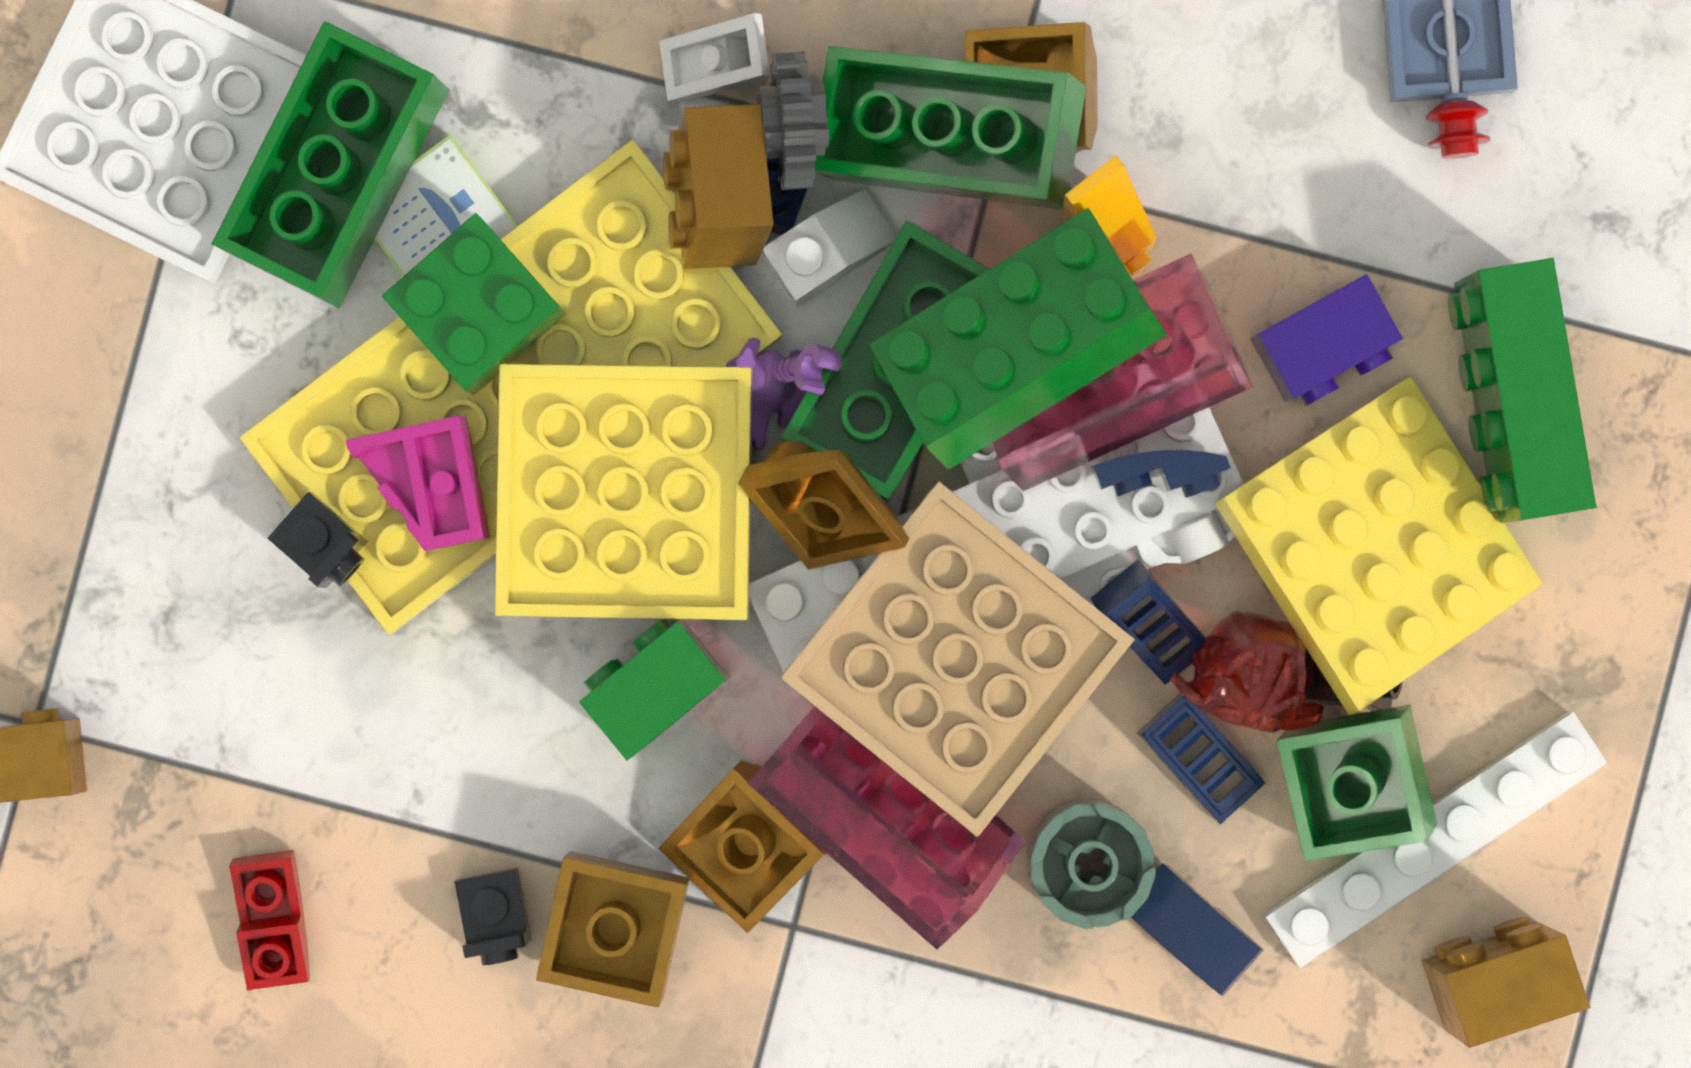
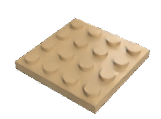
[780,481,1135,837]

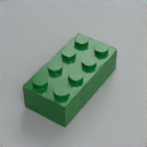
[211,21,449,309]
[814,46,1086,210]
[869,207,1167,470]
[781,221,990,503]
[1448,257,1597,523]

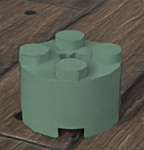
[1027,799,1156,929]

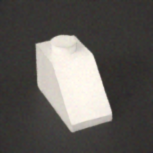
[762,189,897,307]

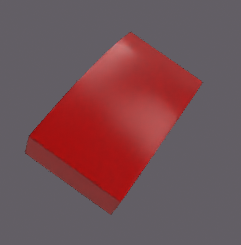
[229,850,310,990]

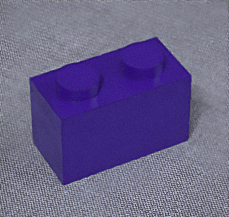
[1250,274,1403,406]

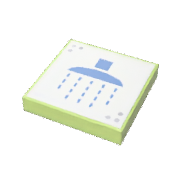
[375,135,518,276]

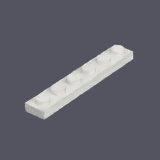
[1262,711,1608,968]

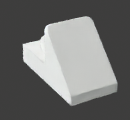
[659,13,770,102]

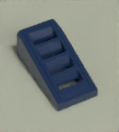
[1090,559,1211,685]
[1136,692,1265,825]

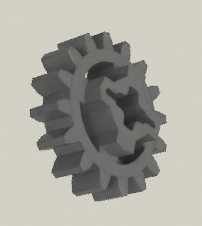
[757,51,829,190]

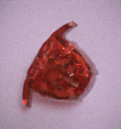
[1170,610,1324,733]

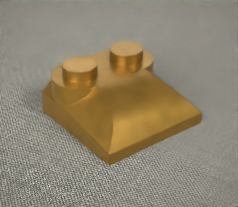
[965,22,1098,153]
[738,441,909,570]
[658,760,832,933]

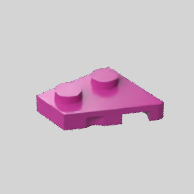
[346,415,491,551]

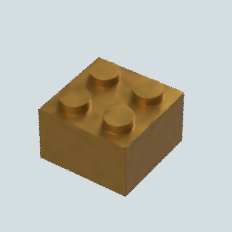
[663,104,774,269]
[536,851,690,1008]
[1421,917,1591,1048]

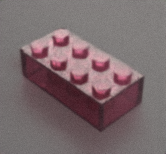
[992,253,1253,491]
[747,706,1026,950]

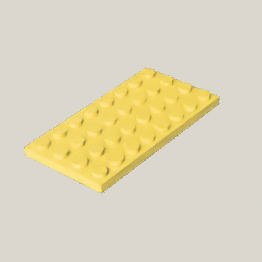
[239,139,783,634]

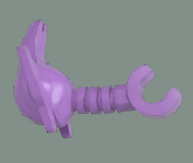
[726,338,842,451]

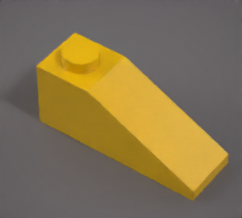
[1061,155,1157,278]

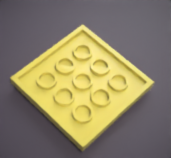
[495,364,752,620]
[1214,376,1543,715]

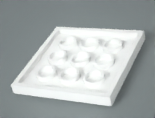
[0,0,306,285]

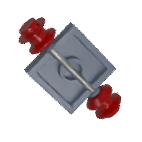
[1382,0,1518,159]

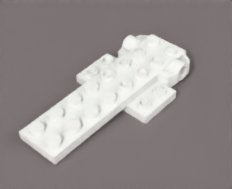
[749,363,1244,698]

